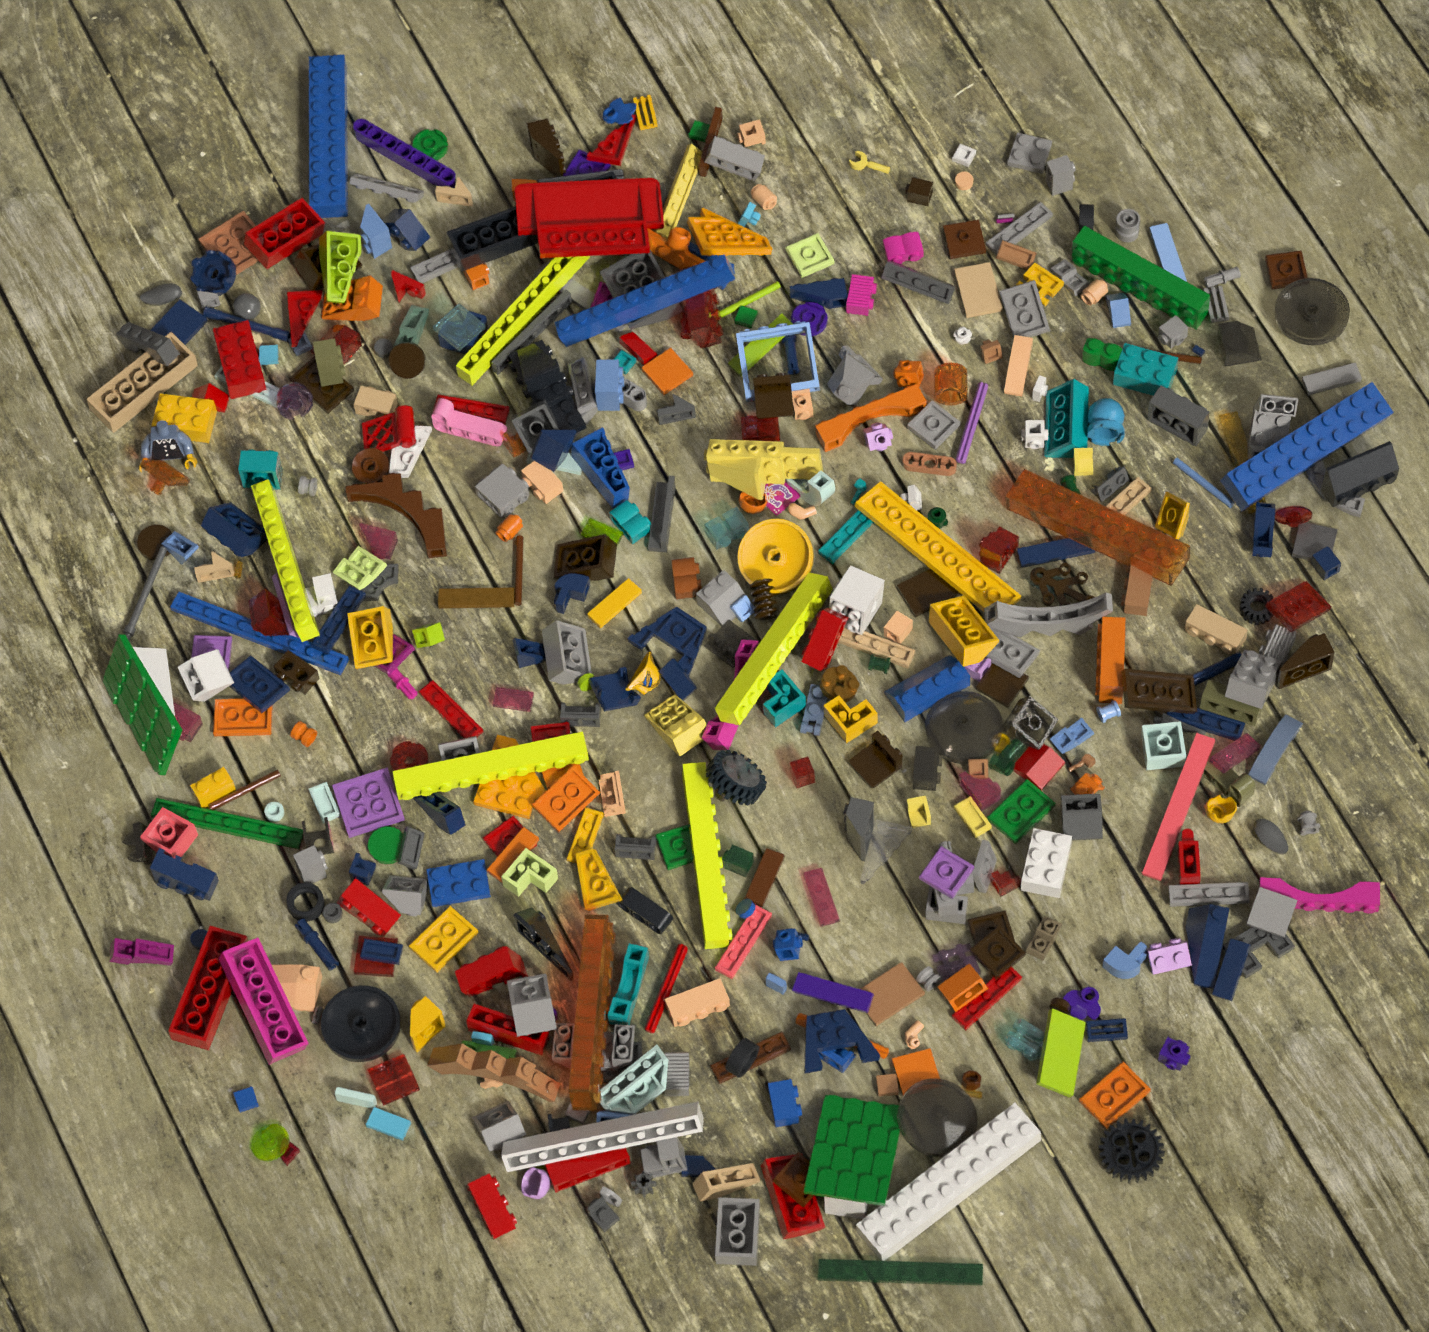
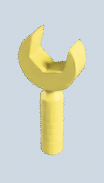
[849,151,890,174]

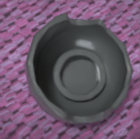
[232,293,261,320]

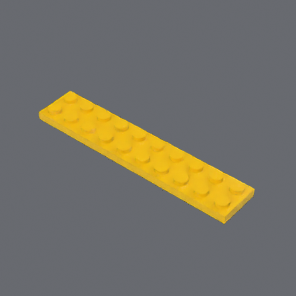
[855,481,1021,613]

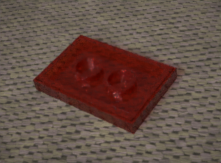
[1265,581,1332,632]

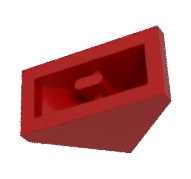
[192,383,230,413]

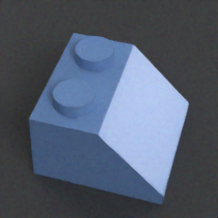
[360,204,392,259]

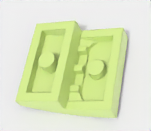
[333,546,387,590]

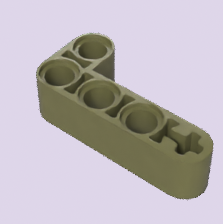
[1186,751,1255,807]

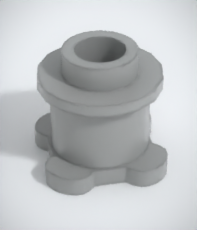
[1297,811,1321,836]

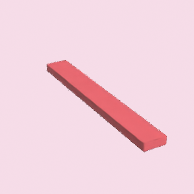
[1142,733,1215,881]

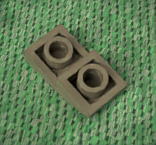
[1026,916,1062,961]

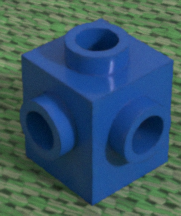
[773,928,803,961]

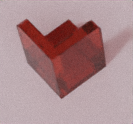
[990,870,1021,897]

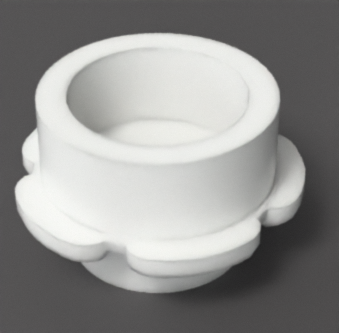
[954,327,972,345]

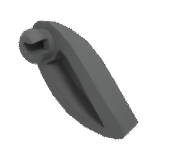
[140,283,182,306]
[1254,819,1288,855]

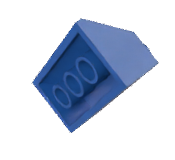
[884,655,970,722]

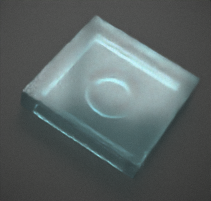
[433,303,485,351]

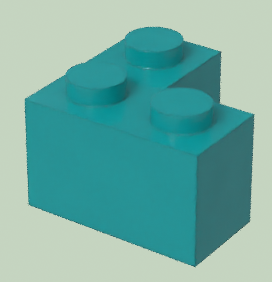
[763,669,806,728]

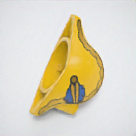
[625,651,661,695]

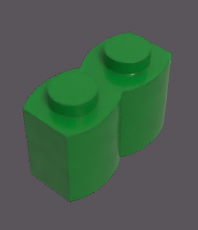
[1082,338,1122,371]

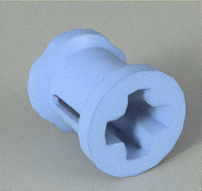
[1096,700,1121,723]

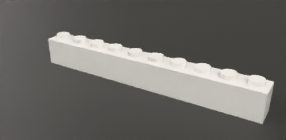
[501,1102,704,1172]

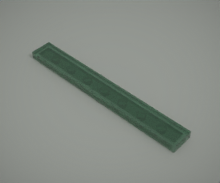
[818,1259,983,1286]

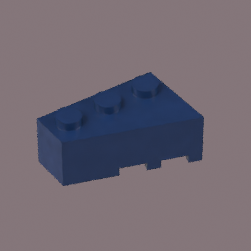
[150,848,219,901]

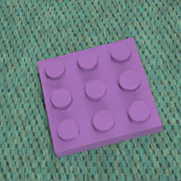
[332,768,405,838]

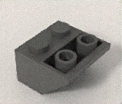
[1061,794,1103,841]

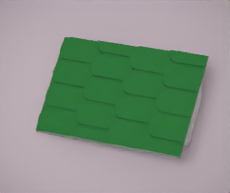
[102,634,183,775]
[804,1095,905,1219]

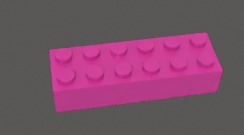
[219,937,309,1065]

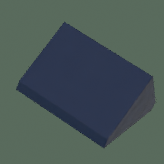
[530,430,577,472]

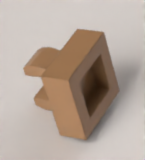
[980,339,1002,364]

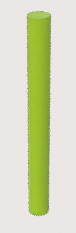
[714,281,781,320]

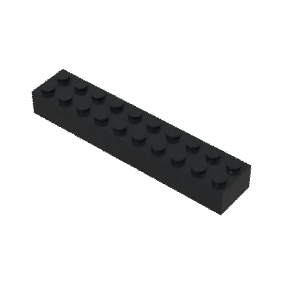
[446,171,617,272]

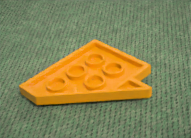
[687,208,772,256]
[474,734,545,819]

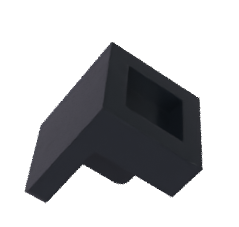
[548,1114,570,1132]

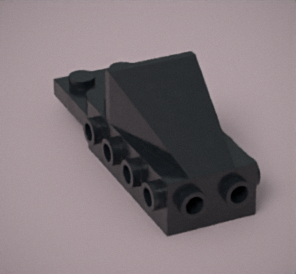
[508,340,587,432]

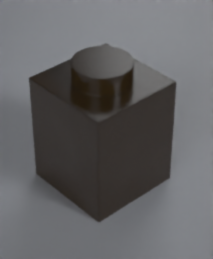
[905,177,933,207]

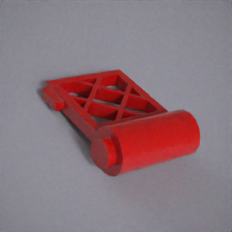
[362,405,416,452]

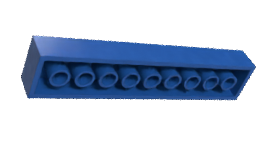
[309,55,348,218]
[1220,382,1394,512]

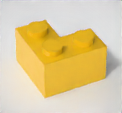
[823,695,878,744]

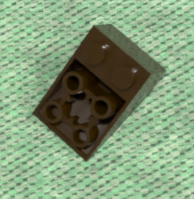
[527,118,566,177]

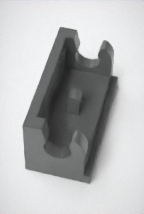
[560,703,601,727]
[615,834,657,860]

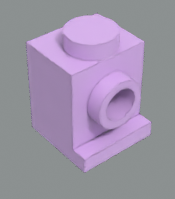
[964,658,991,682]

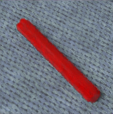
[644,944,688,1034]

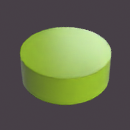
[577,673,595,691]

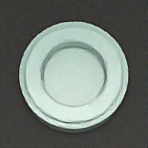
[264,802,284,822]

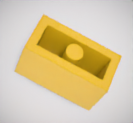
[190,767,236,808]

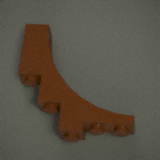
[345,473,447,558]

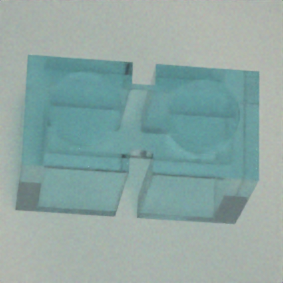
[704,507,749,550]

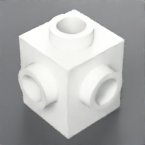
[1021,420,1048,449]

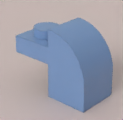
[1103,941,1147,979]

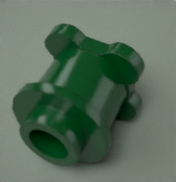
[927,507,948,529]

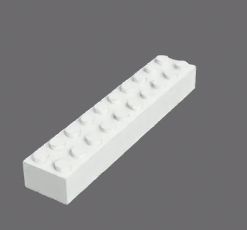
[856,1103,1041,1263]

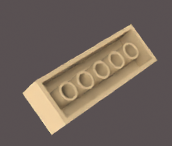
[86,332,198,433]

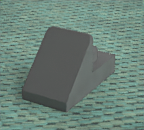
[657,394,696,425]

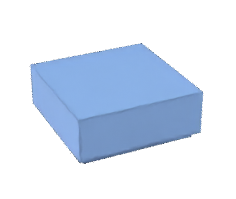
[730,595,755,622]

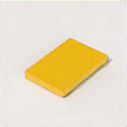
[409,906,479,973]

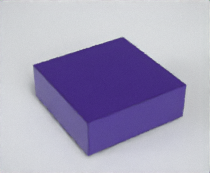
[613,449,635,471]

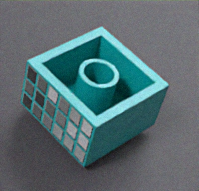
[238,449,283,490]

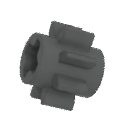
[631,1170,657,1198]

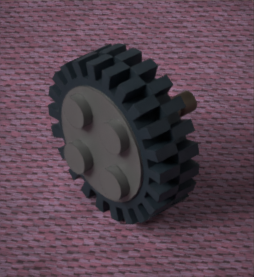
[706,750,767,806]

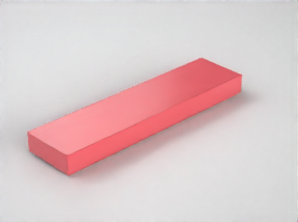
[715,905,772,979]

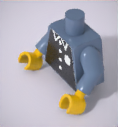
[139,420,197,473]

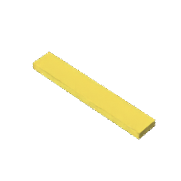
[654,143,702,239]

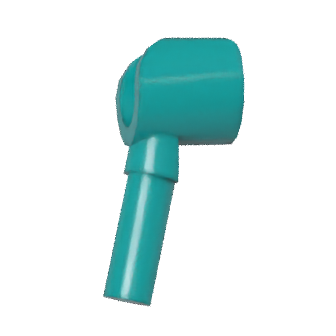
[850,478,867,505]

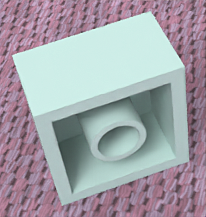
[1141,721,1186,770]

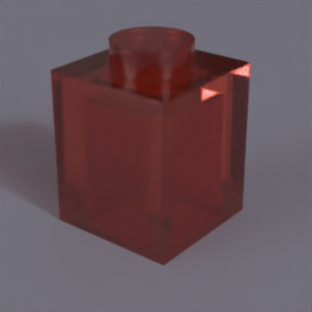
[790,756,815,789]

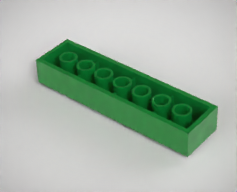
[1072,226,1210,330]

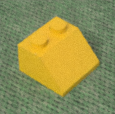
[410,996,446,1053]

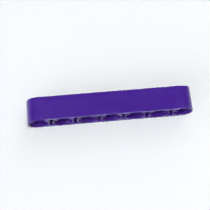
[353,119,457,188]

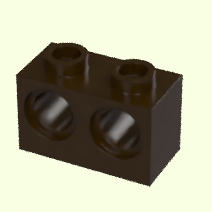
[273,650,320,695]

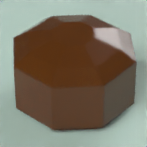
[962,1070,982,1091]

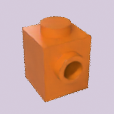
[464,263,490,290]

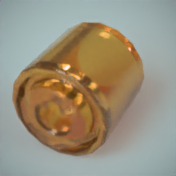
[934,362,968,406]

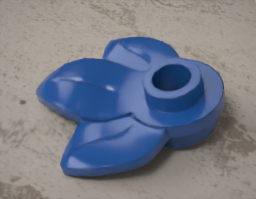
[603,97,637,124]

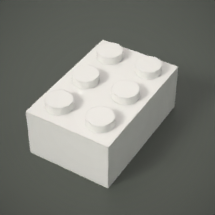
[1021,828,1072,898]

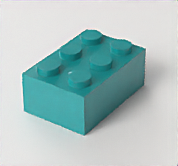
[1113,343,1178,396]

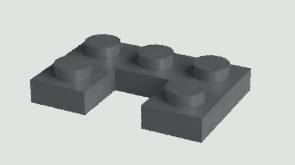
[1223,927,1295,979]

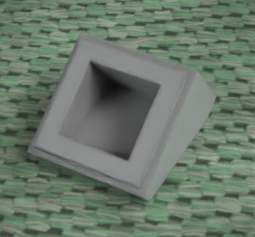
[197,291,220,310]

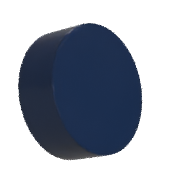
[190,929,207,950]

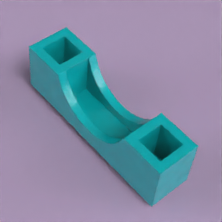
[608,943,649,1025]

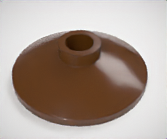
[352,448,389,484]

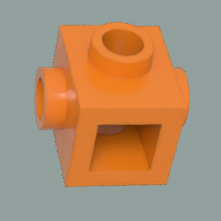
[894,360,924,387]

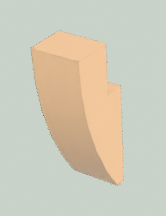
[1004,335,1033,397]

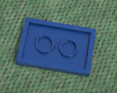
[427,859,491,907]

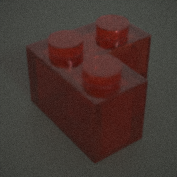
[979,526,1019,574]

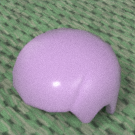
[521,1167,550,1199]

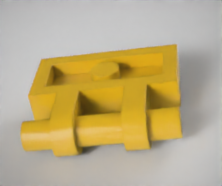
[1016,263,1064,306]

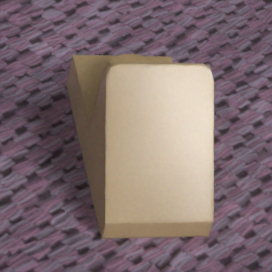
[435,177,473,207]
[194,552,235,583]

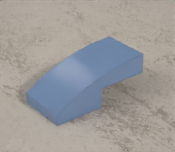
[1050,718,1094,754]

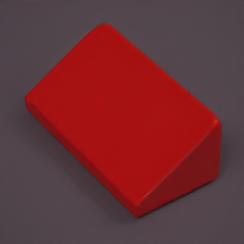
[619,332,658,366]

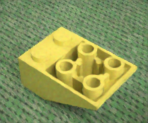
[644,694,707,756]

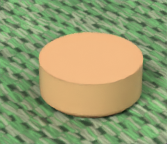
[955,172,973,190]

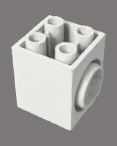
[829,565,885,635]

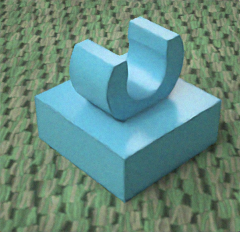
[738,202,761,227]

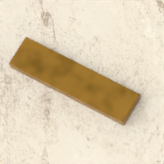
[438,587,515,609]

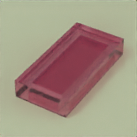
[493,687,534,712]

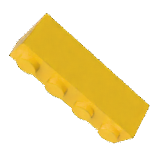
[929,595,999,667]

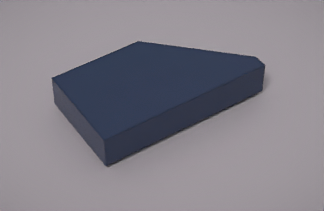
[682,1155,717,1177]

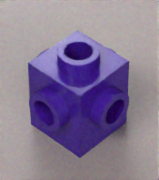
[1158,1037,1191,1071]

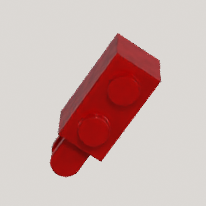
[1177,829,1201,885]

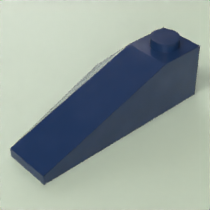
[1185,904,1230,989]

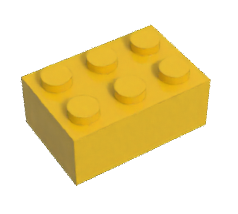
[152,393,217,443]

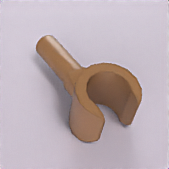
[1068,754,1096,772]

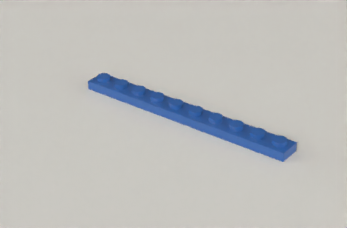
[170,592,349,676]

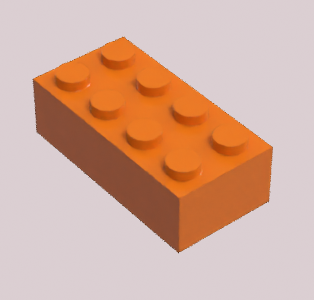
[1095,617,1126,704]

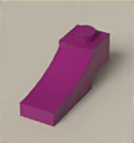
[109,938,174,966]

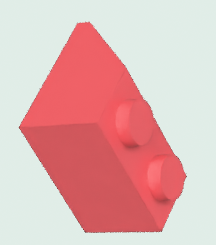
[140,807,198,858]

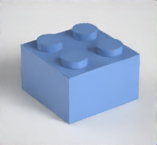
[595,360,624,411]

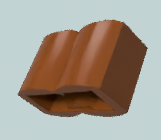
[672,557,702,599]

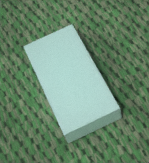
[309,782,341,823]
[335,1087,377,1109]

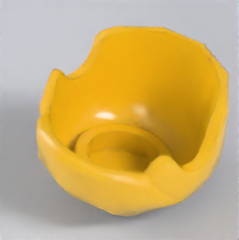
[1205,795,1237,824]

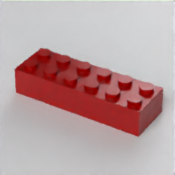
[168,926,248,1050]

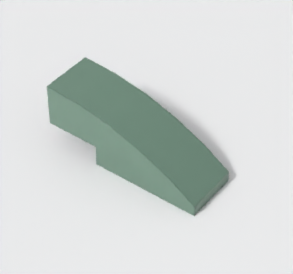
[394,305,429,347]

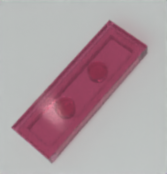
[1209,733,1261,774]
[803,867,840,927]

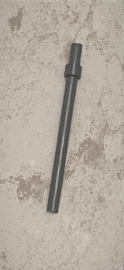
[123,546,167,640]

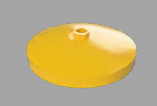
[738,519,814,595]

